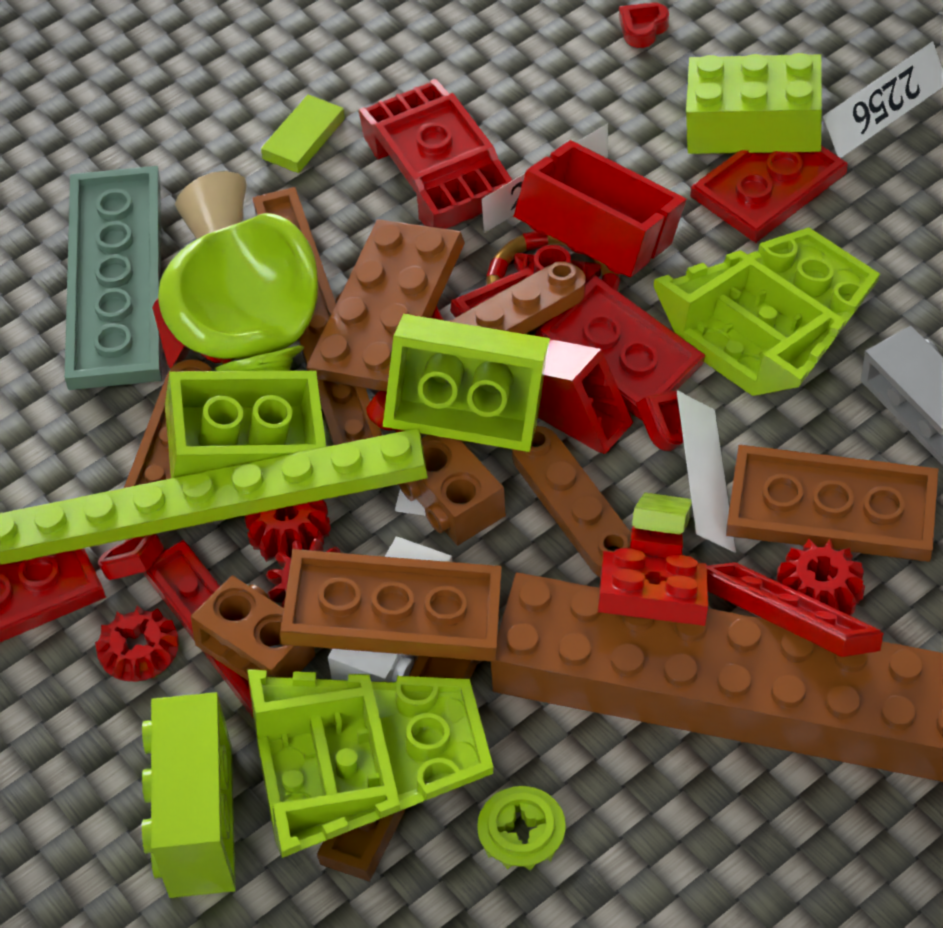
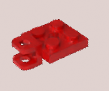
[597,526,708,626]

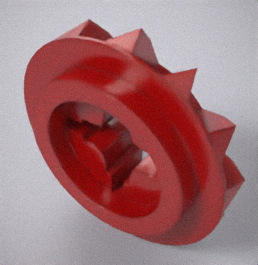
[95,605,179,682]

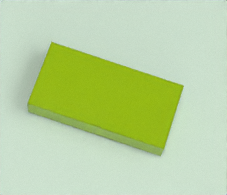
[261,94,345,174]
[632,492,692,535]

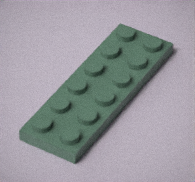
[64,166,162,390]

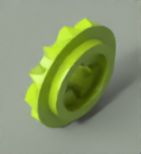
[477,786,566,871]

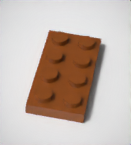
[306,219,465,392]
[726,444,939,562]
[280,549,502,662]

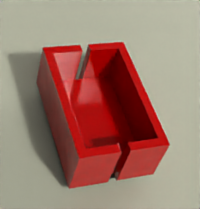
[513,140,687,278]

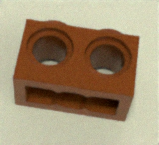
[398,435,506,546]
[190,575,315,681]

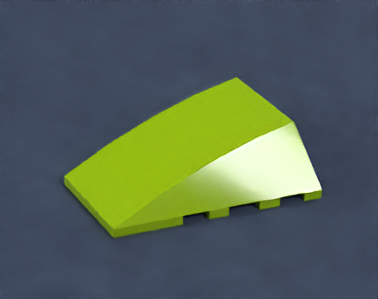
[653,227,880,396]
[248,670,494,858]

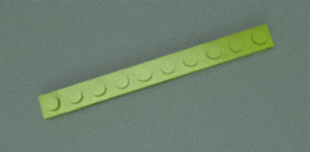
[0,428,428,565]

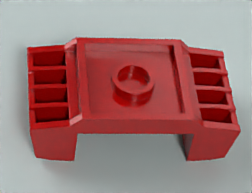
[358,79,512,229]

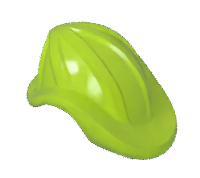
[158,213,318,359]

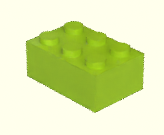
[686,53,822,154]
[383,314,550,452]
[165,371,326,478]
[142,692,236,898]

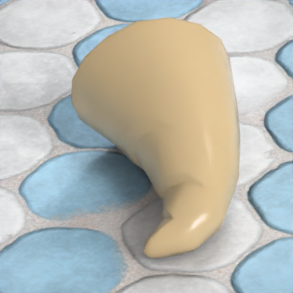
[175,171,247,239]

